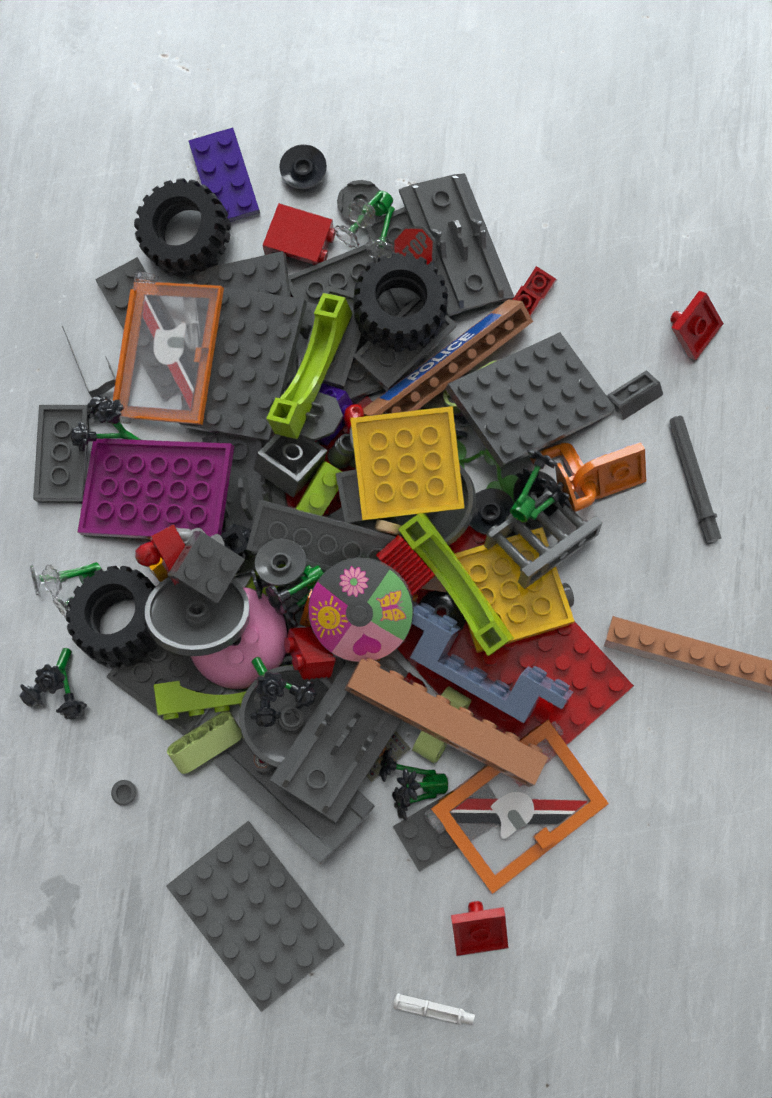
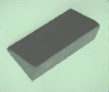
[606,370,663,419]

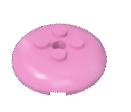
[191,587,287,689]

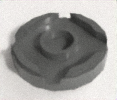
[337,180,381,227]

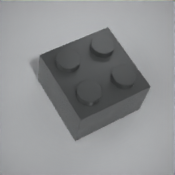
[254,434,327,498]
[168,531,245,604]

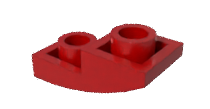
[512,266,557,316]
[150,524,185,585]

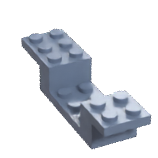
[410,596,573,723]

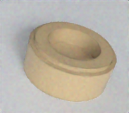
[375,520,401,536]

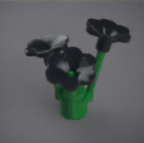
[251,565,323,627]

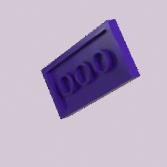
[188,127,260,222]

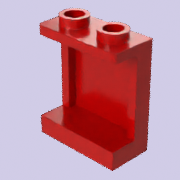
[262,203,336,265]

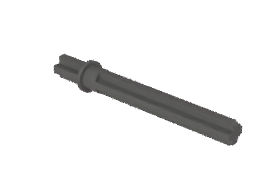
[669,415,722,543]

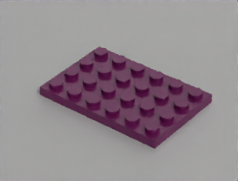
[77,439,234,539]

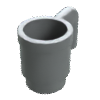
[327,434,356,469]

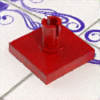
[670,291,724,360]
[451,901,509,956]

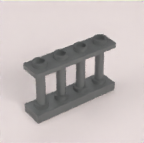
[484,482,603,589]

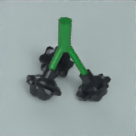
[71,395,141,452]
[19,648,87,720]
[250,657,317,727]

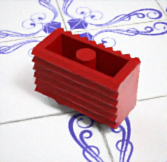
[376,535,436,596]
[284,627,335,680]

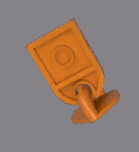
[530,442,647,512]

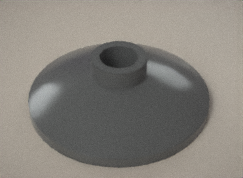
[255,539,307,586]

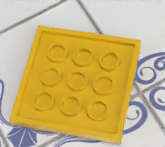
[351,406,464,520]
[454,527,575,653]

